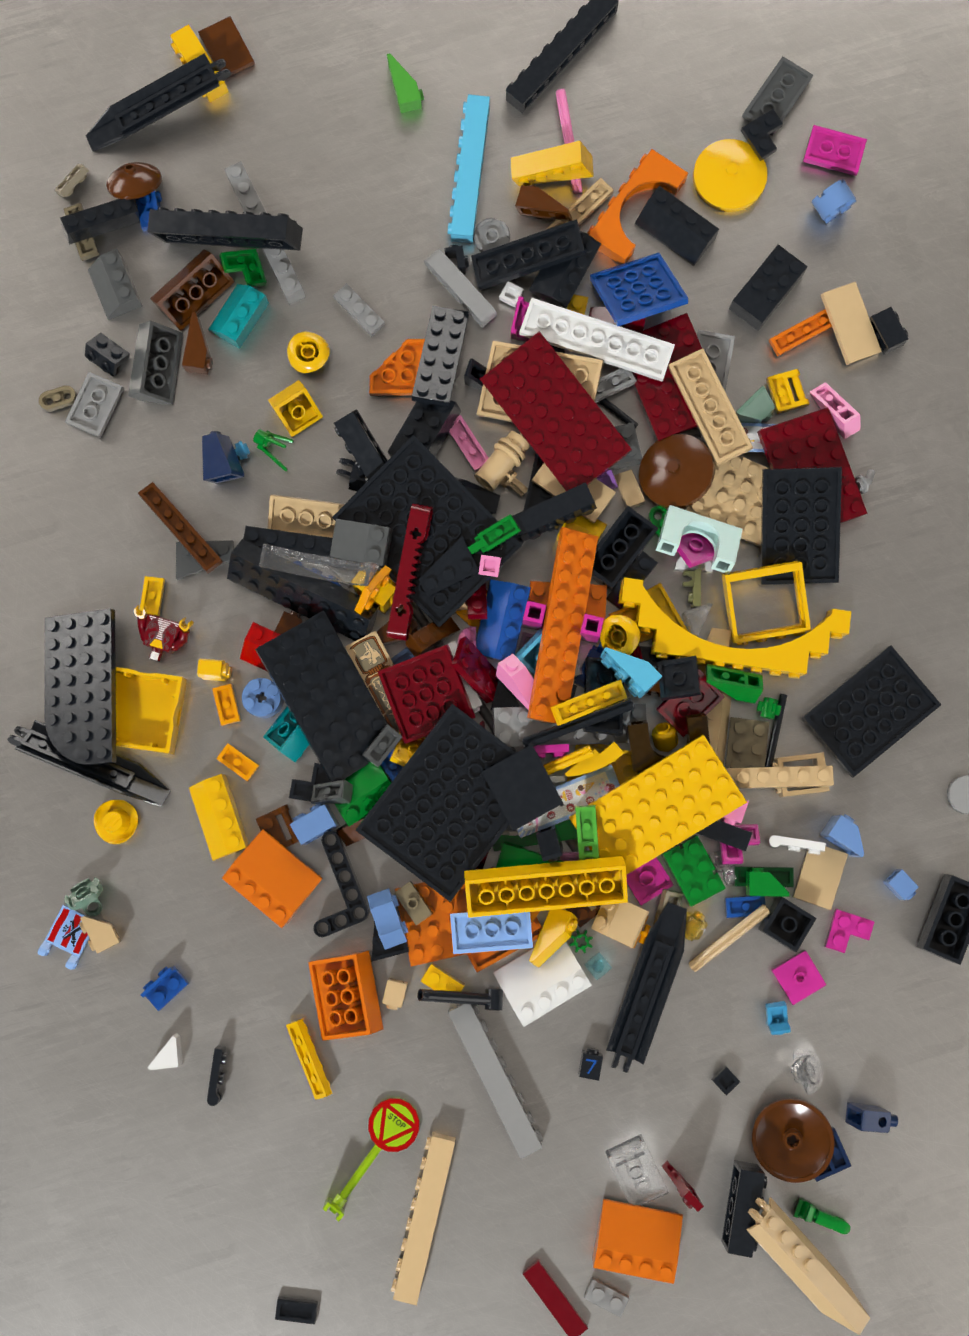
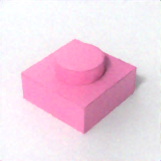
[478,555,501,577]

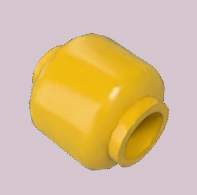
[652,722,678,752]

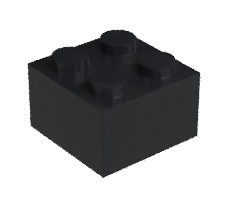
[758,896,817,953]

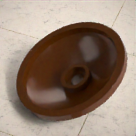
[106,162,162,200]

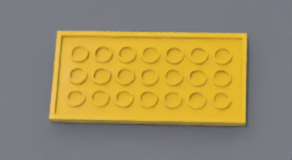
[569,734,747,875]

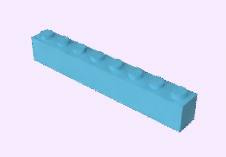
[448,94,490,244]

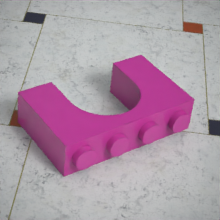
[522,601,604,643]

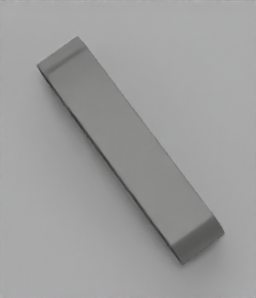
[424,249,497,327]

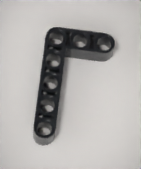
[313,831,370,937]

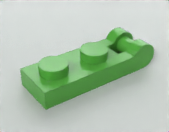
[575,805,600,860]

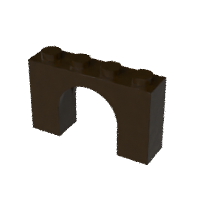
[627,713,710,774]

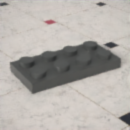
[742,56,813,136]

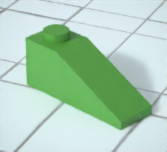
[387,53,424,113]

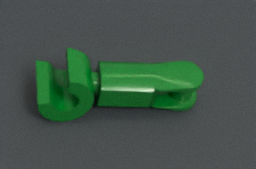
[793,1198,850,1235]

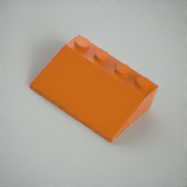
[222,829,323,928]
[308,950,383,1041]
[592,1199,683,1284]

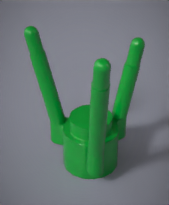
[253,429,294,471]

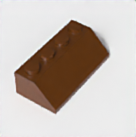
[150,249,234,331]

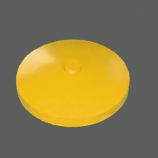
[693,139,767,212]

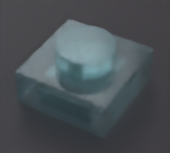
[584,952,612,980]

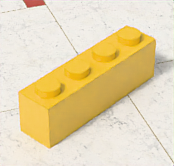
[170,24,228,103]

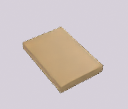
[792,846,848,910]

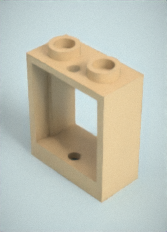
[772,752,830,797]

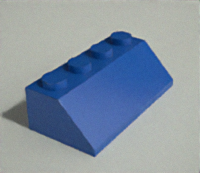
[476,580,531,661]

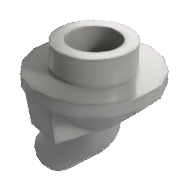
[855,469,875,494]

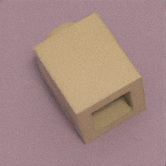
[382,978,408,1010]

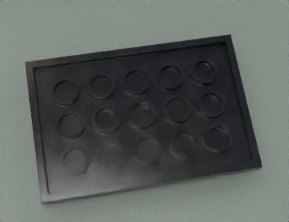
[761,467,842,585]
[802,645,941,778]

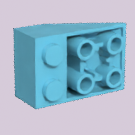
[600,647,662,698]

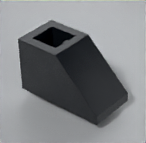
[536,825,563,862]

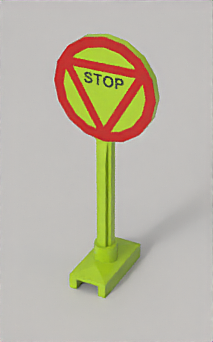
[323,1098,419,1222]

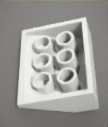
[493,942,592,1027]

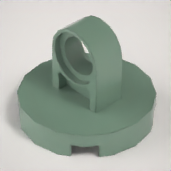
[64,878,103,917]

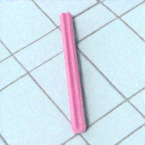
[556,89,583,194]

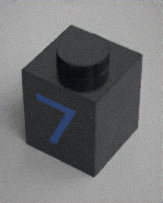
[578,1048,603,1081]

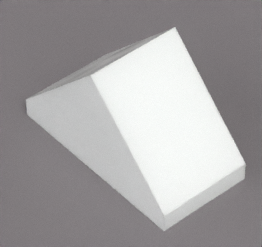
[147,1033,183,1070]

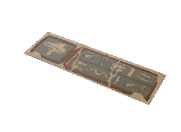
[345,631,401,735]

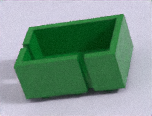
[661,836,726,907]

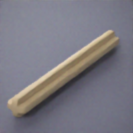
[688,904,771,972]

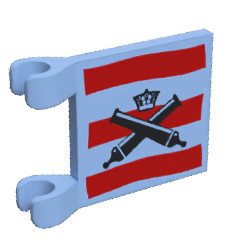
[37,905,90,970]

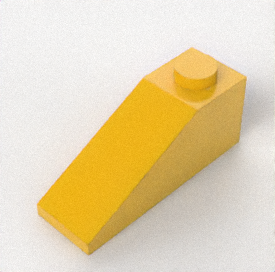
[529,909,578,968]

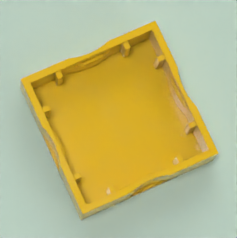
[116,667,187,755]

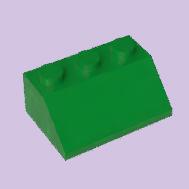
[335,762,391,826]

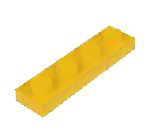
[551,679,628,726]
[286,1018,333,1100]

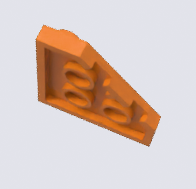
[369,339,425,396]

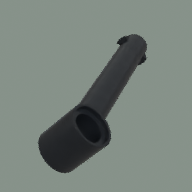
[417,989,503,1011]

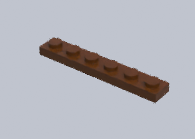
[138,482,223,574]

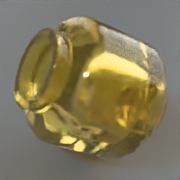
[685,910,708,941]

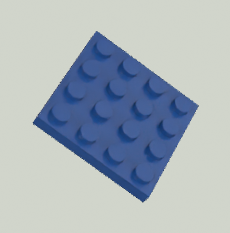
[590,253,688,327]

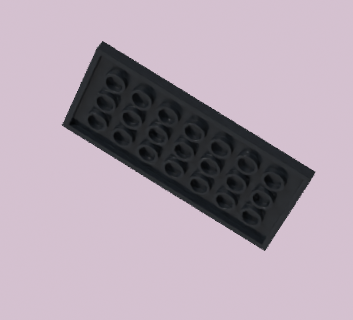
[255,611,396,782]

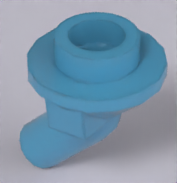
[234,441,250,460]

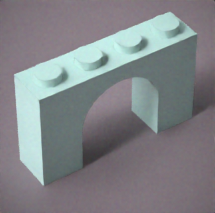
[656,505,743,574]

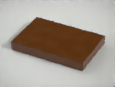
[198,16,255,76]

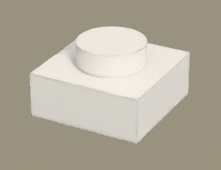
[499,281,524,308]

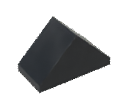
[464,358,487,390]

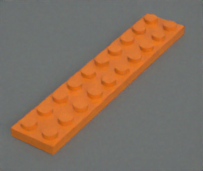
[527,527,598,725]

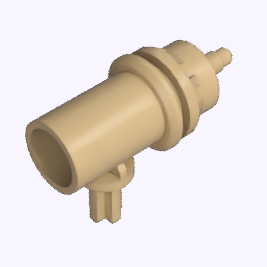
[474,431,530,497]

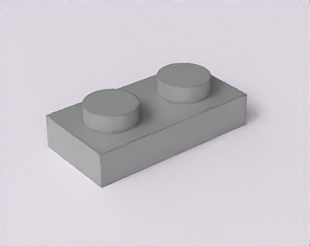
[584,1277,629,1317]

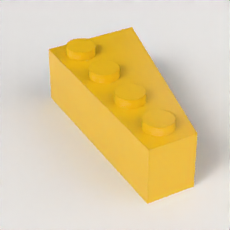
[511,141,594,186]

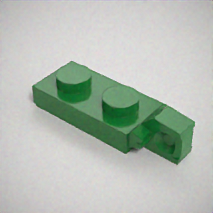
[468,514,521,555]

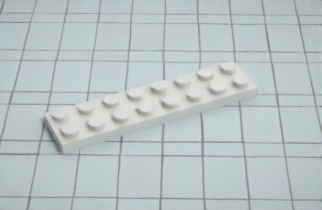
[519,298,675,381]

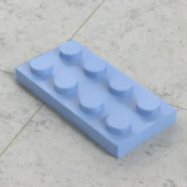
[450,912,533,954]

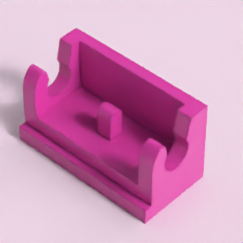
[511,296,530,342]

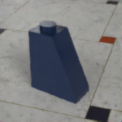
[202,431,244,484]

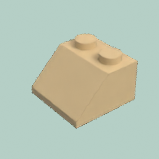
[591,902,649,948]

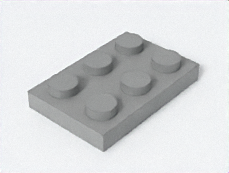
[65,372,124,438]

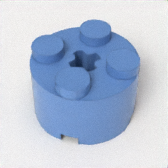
[811,179,857,224]
[242,678,284,719]

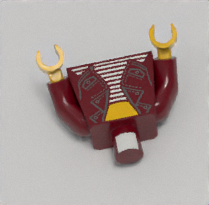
[134,605,194,662]

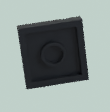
[657,656,701,701]

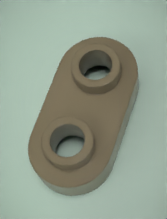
[39,386,77,411]

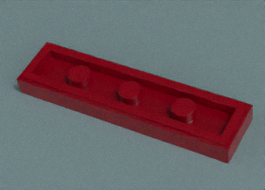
[523,1259,588,1336]

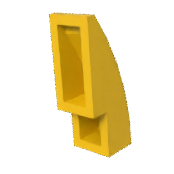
[564,741,625,777]

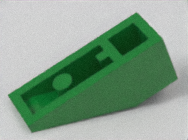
[706,664,763,704]

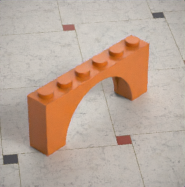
[587,149,688,265]

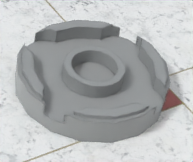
[474,218,510,252]
[947,775,969,814]

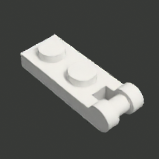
[769,835,826,855]

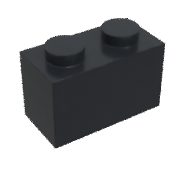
[870,307,909,355]

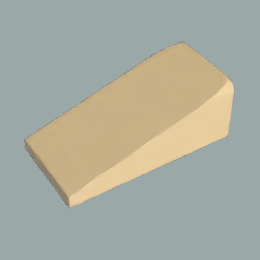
[614,469,645,509]

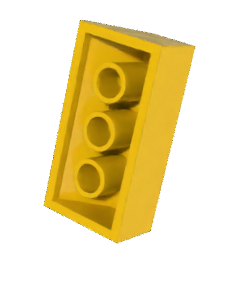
[189,774,249,861]

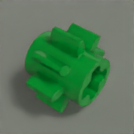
[756,697,782,719]
[569,929,593,953]

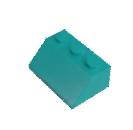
[208,284,269,349]
[263,706,309,762]

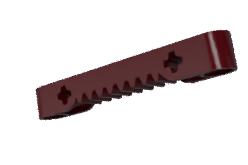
[387,503,433,641]

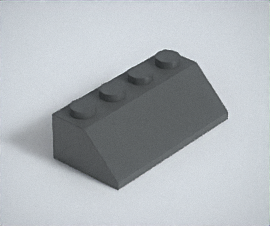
[128,320,183,405]

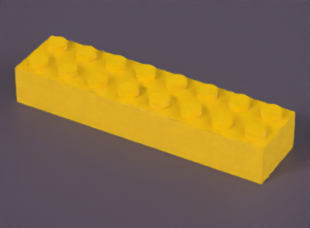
[464,856,628,918]

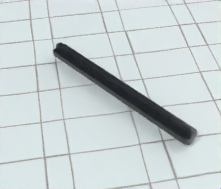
[522,698,635,747]

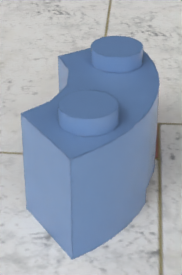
[367,888,409,950]

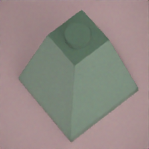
[736,386,775,423]

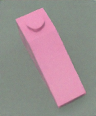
[810,382,860,439]
[496,654,534,710]

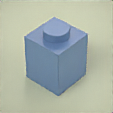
[883,869,918,900]

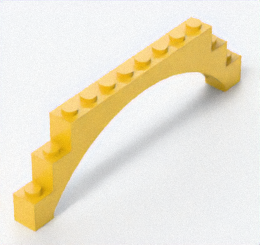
[618,577,851,679]

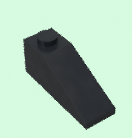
[606,551,658,610]

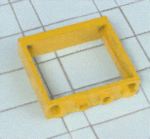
[721,561,811,645]

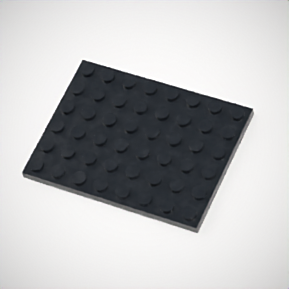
[332,435,522,628]
[355,704,516,902]

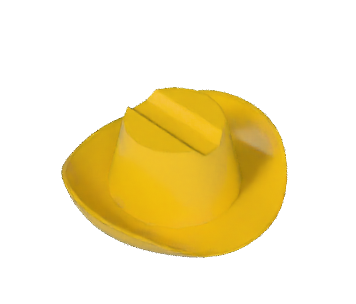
[287,331,330,373]
[600,615,640,655]
[94,800,138,844]

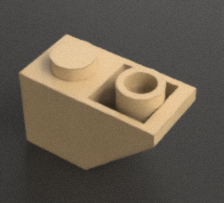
[79,915,121,954]

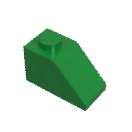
[746,868,790,897]

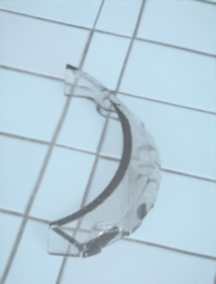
[259,543,379,586]

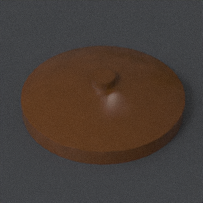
[639,434,715,508]
[752,1098,834,1183]

